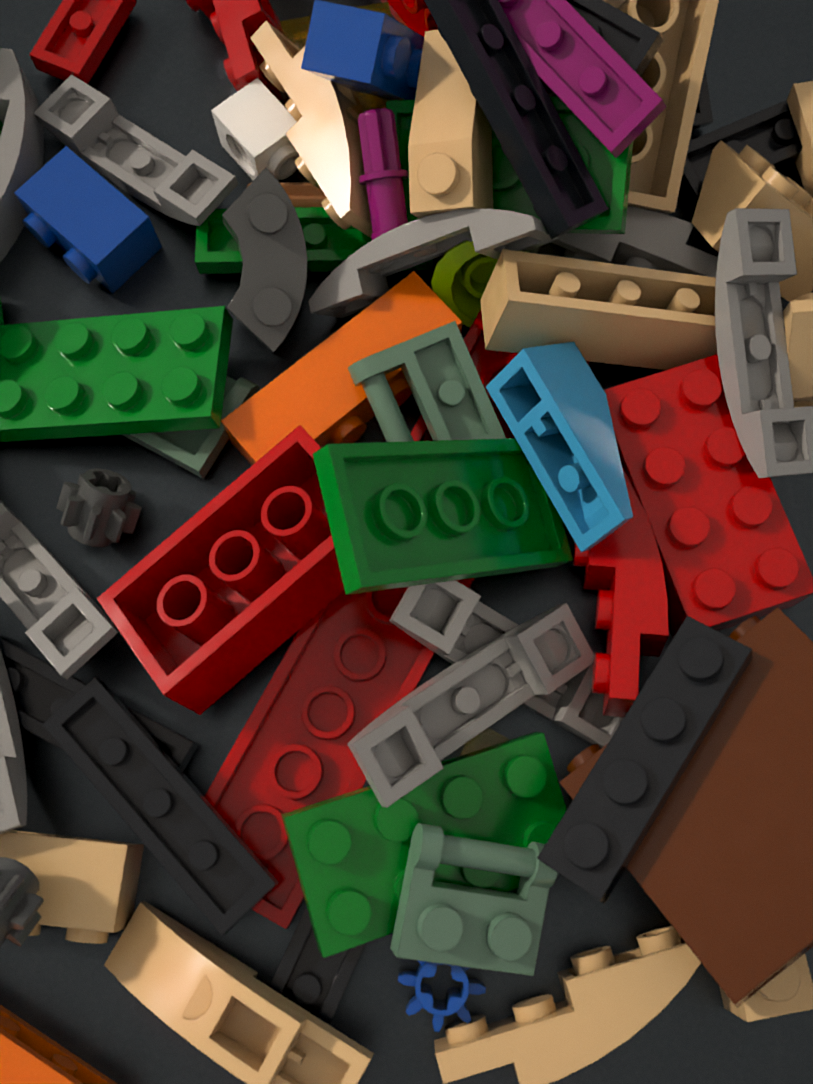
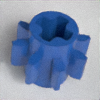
[398,960,486,1032]

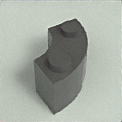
[222,168,307,352]

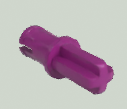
[358,108,409,240]

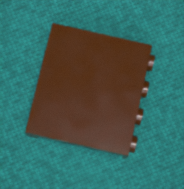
[559,607,813,1008]

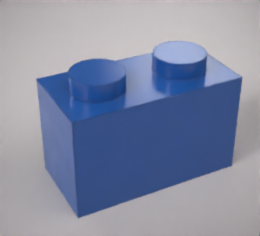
[301,0,424,100]
[14,146,162,293]

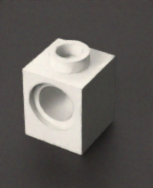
[211,77,300,181]

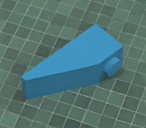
[486,342,633,553]

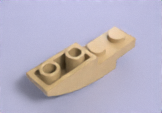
[250,21,372,238]
[104,901,374,1084]
[434,926,701,1084]

